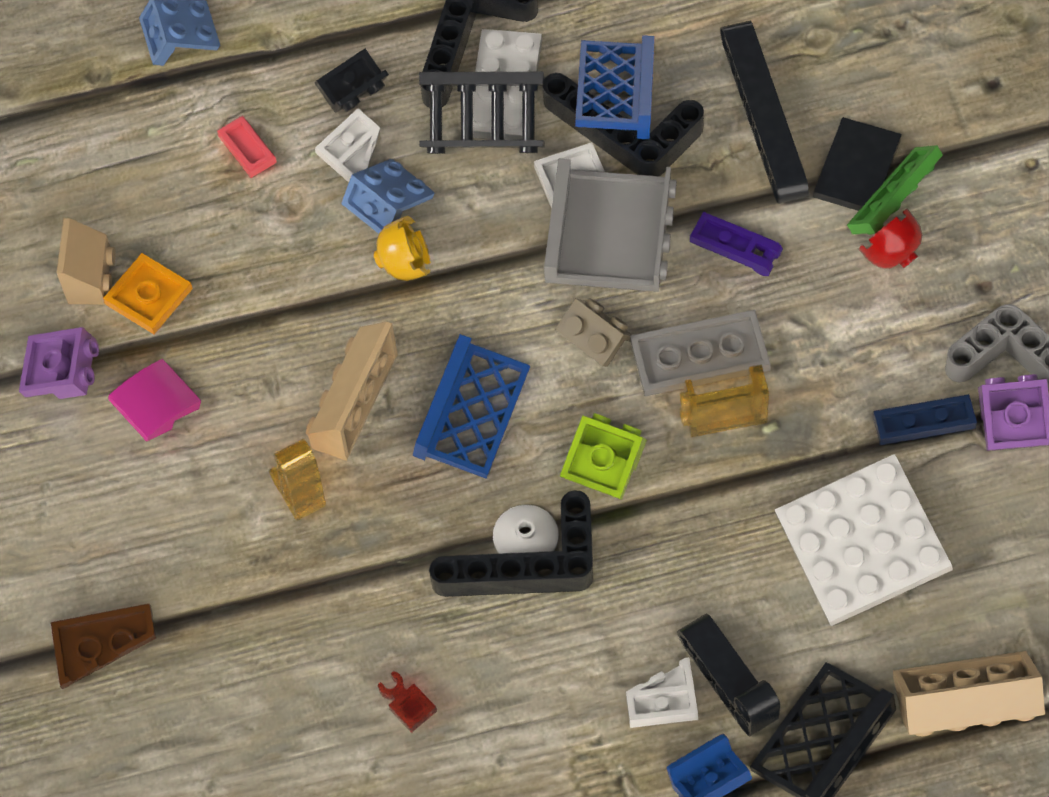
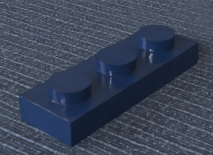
[873,394,977,445]

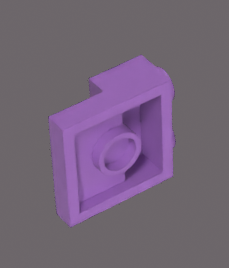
[19,327,99,399]
[978,374,1049,451]

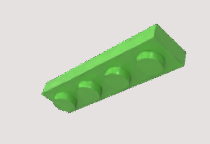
[847,145,943,235]

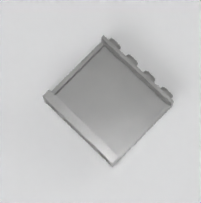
[544,158,677,292]

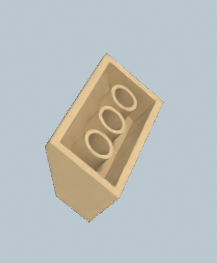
[306,322,398,461]
[893,651,1045,736]

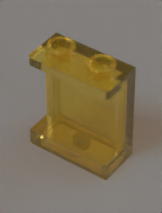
[679,364,769,437]

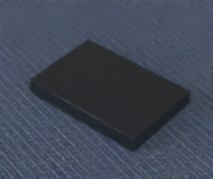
[813,117,902,211]

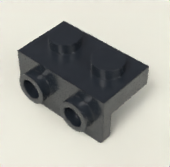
[315,48,389,113]

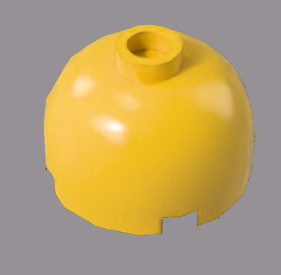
[374,215,431,281]

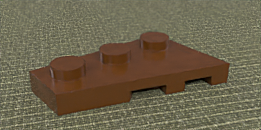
[51,603,156,689]

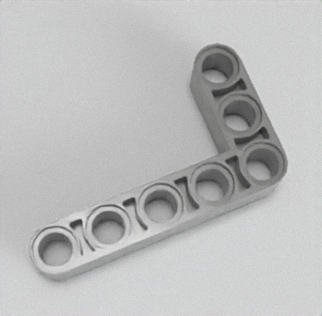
[945,304,1049,390]

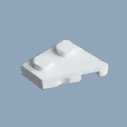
[315,108,380,182]
[626,657,698,728]

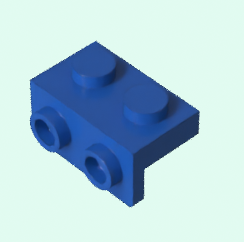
[666,734,752,797]

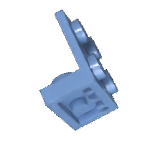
[139,0,220,66]
[341,159,435,234]

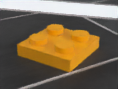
[103,253,193,335]

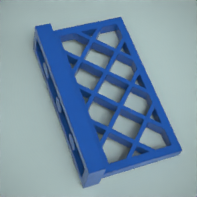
[575,35,655,139]
[413,334,530,479]

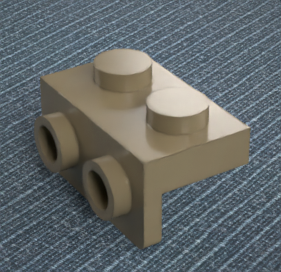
[555,298,632,367]

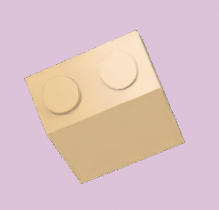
[57,218,116,305]

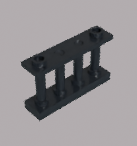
[419,71,545,154]

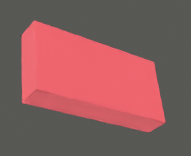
[217,115,277,178]

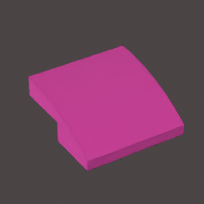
[108,359,201,442]

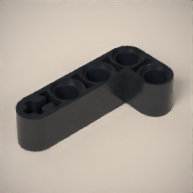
[677,614,780,737]

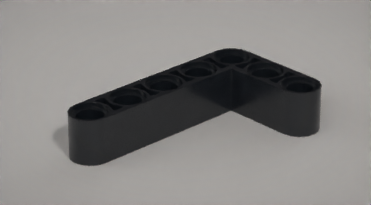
[420,0,538,108]
[542,73,704,176]
[429,490,593,597]

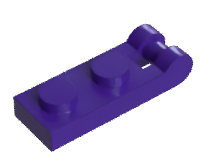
[690,212,783,276]

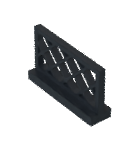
[750,662,896,797]

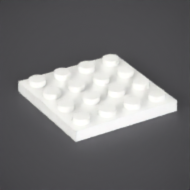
[775,454,953,626]

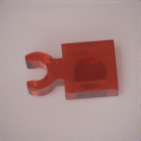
[378,671,437,733]

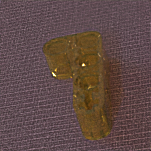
[269,438,326,521]

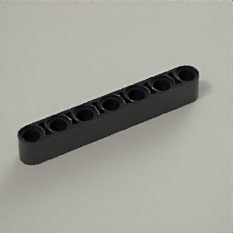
[720,20,809,204]

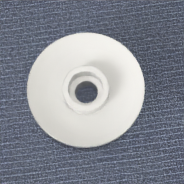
[493,505,559,554]

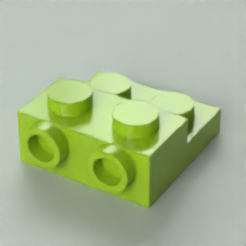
[560,413,647,500]

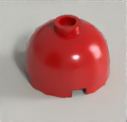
[858,208,923,269]

